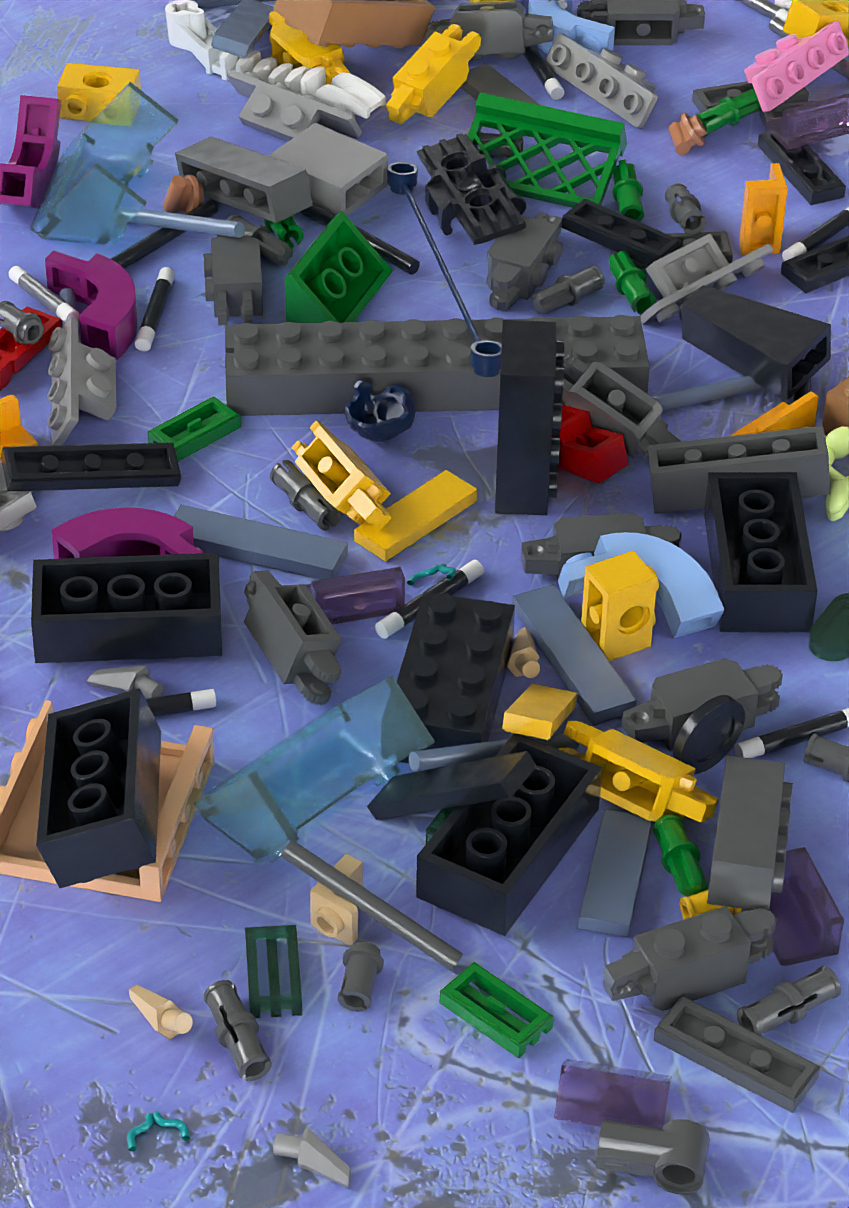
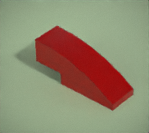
[552,405,629,484]

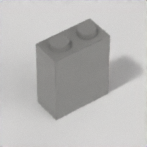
[268,123,388,216]

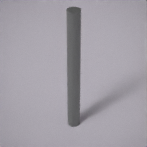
[280,839,463,971]

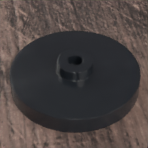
[673,695,745,774]

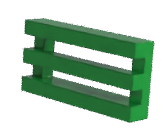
[148,396,241,461]
[439,962,554,1058]

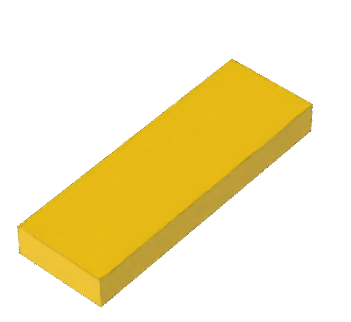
[354,470,478,562]
[502,684,578,740]

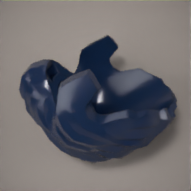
[344,380,416,443]

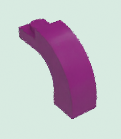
[0,95,61,208]
[45,250,138,360]
[51,508,204,559]

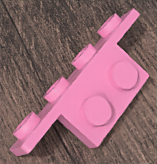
[744,21,849,112]

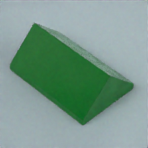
[285,211,393,323]

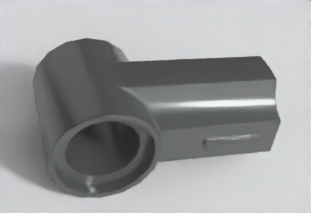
[596,1119,710,1195]

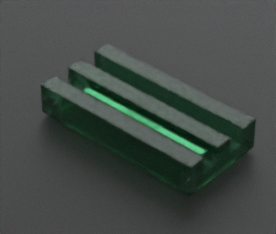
[245,925,303,1018]

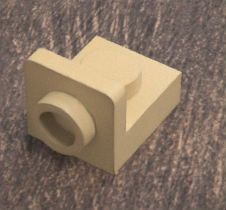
[310,854,365,946]

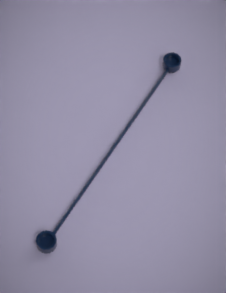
[387,162,502,377]

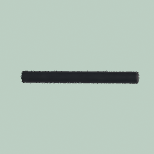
[111,199,218,269]
[300,202,420,275]

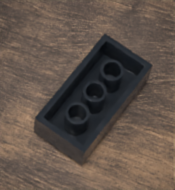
[495,320,564,515]
[704,472,818,632]
[31,553,222,663]
[385,592,515,764]
[36,688,161,888]
[416,733,602,936]

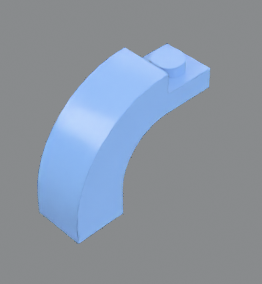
[528,0,615,54]
[557,532,724,638]

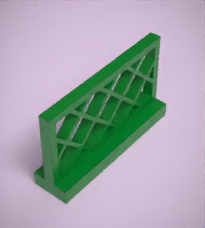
[454,93,627,208]

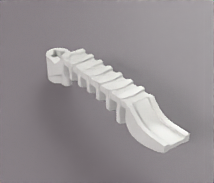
[165,0,386,119]

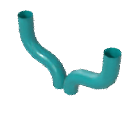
[407,563,456,586]
[127,1111,190,1152]

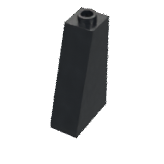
[679,285,831,400]

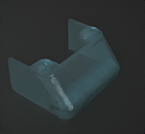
[30,82,178,245]
[193,676,435,862]

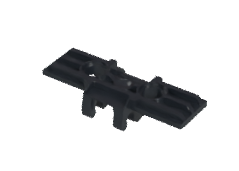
[417,133,526,245]

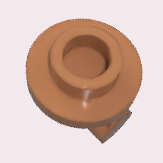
[668,112,708,155]
[162,175,204,213]

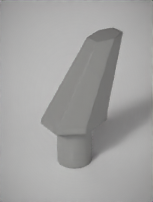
[86,665,163,698]
[273,1128,351,1189]

